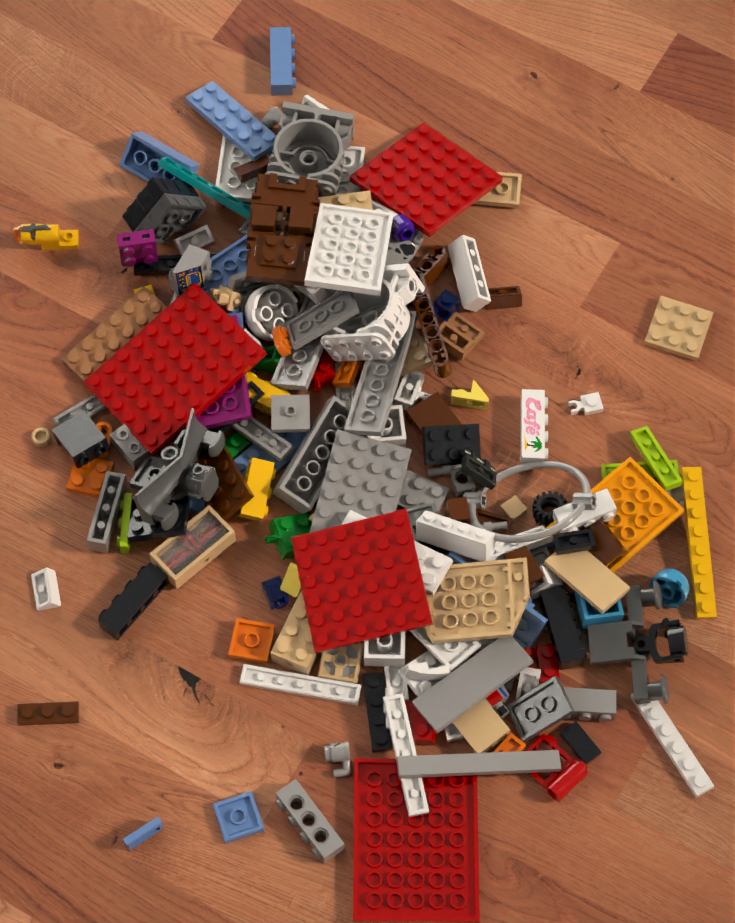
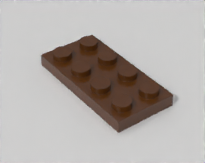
[193,445,254,521]

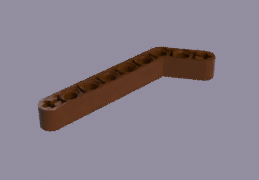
[413,245,452,378]

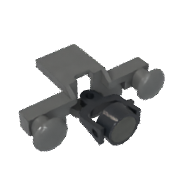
[588,581,688,704]

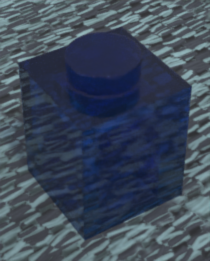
[433,289,460,322]
[261,576,289,610]

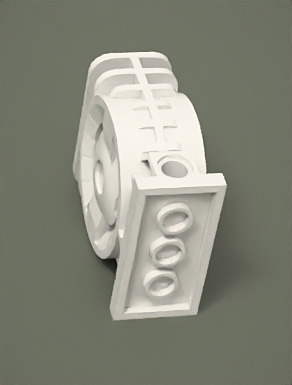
[320,263,425,362]

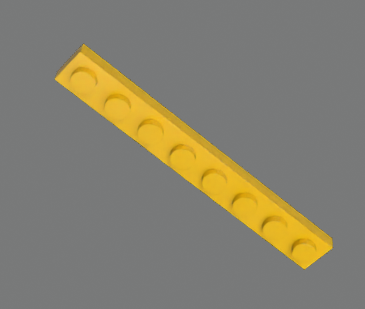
[681,467,717,619]

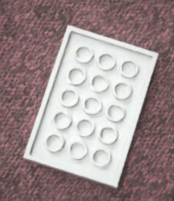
[304,203,394,296]

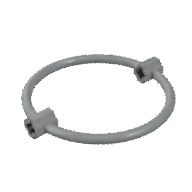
[463,461,597,543]

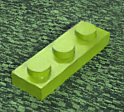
[117,493,133,554]

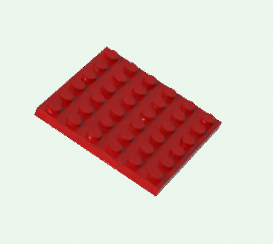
[349,123,503,237]
[291,509,433,654]

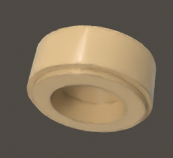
[31,427,51,447]

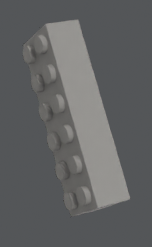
[272,396,351,514]

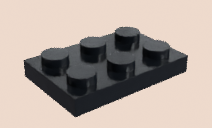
[422,424,481,465]

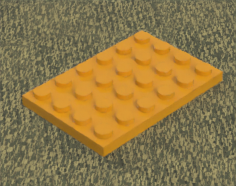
[545,457,684,573]

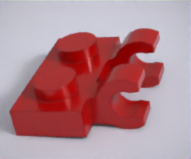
[524,643,560,684]

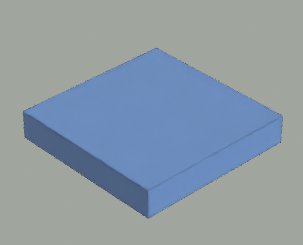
[213,791,265,844]

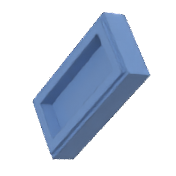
[123,817,163,851]

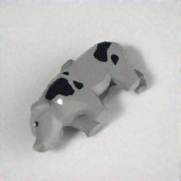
[385,228,423,265]

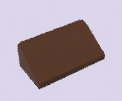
[233,155,270,183]
[485,286,522,310]

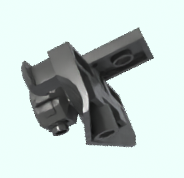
[129,408,225,531]

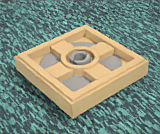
[318,643,364,683]

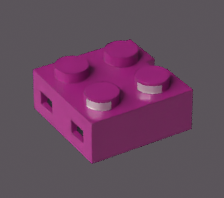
[117,229,158,267]

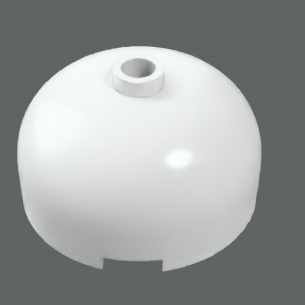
[245,284,298,341]

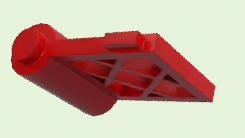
[525,733,588,802]

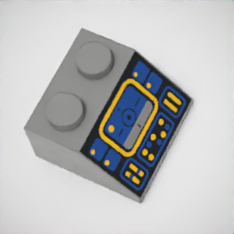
[172,244,213,295]

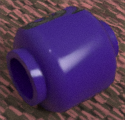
[390,214,415,242]

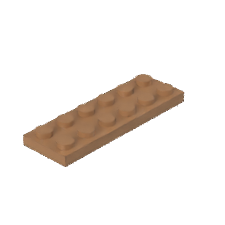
[62,286,167,382]

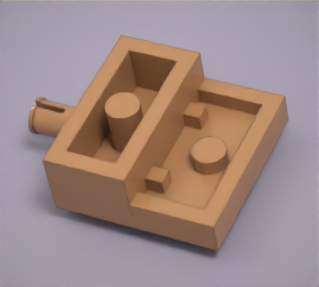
[439,312,485,361]

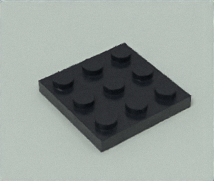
[127,495,191,543]

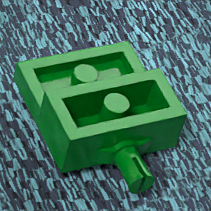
[265,513,312,560]

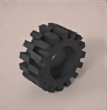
[532,491,567,527]

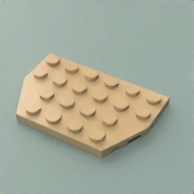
[422,557,530,644]

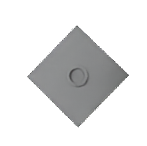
[271,395,310,433]

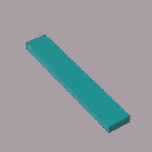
[158,156,251,220]

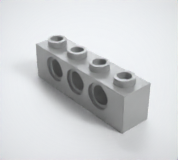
[275,779,345,864]

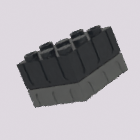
[122,177,207,244]

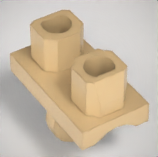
[209,285,242,311]

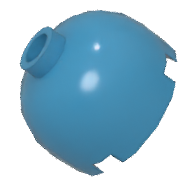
[649,568,690,608]

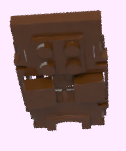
[246,173,320,287]

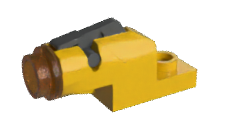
[14,223,79,250]

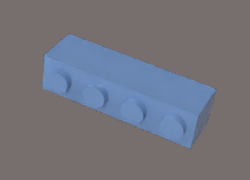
[270,27,296,96]

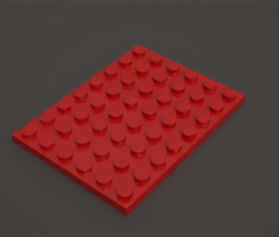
[83,283,267,456]
[353,758,480,923]

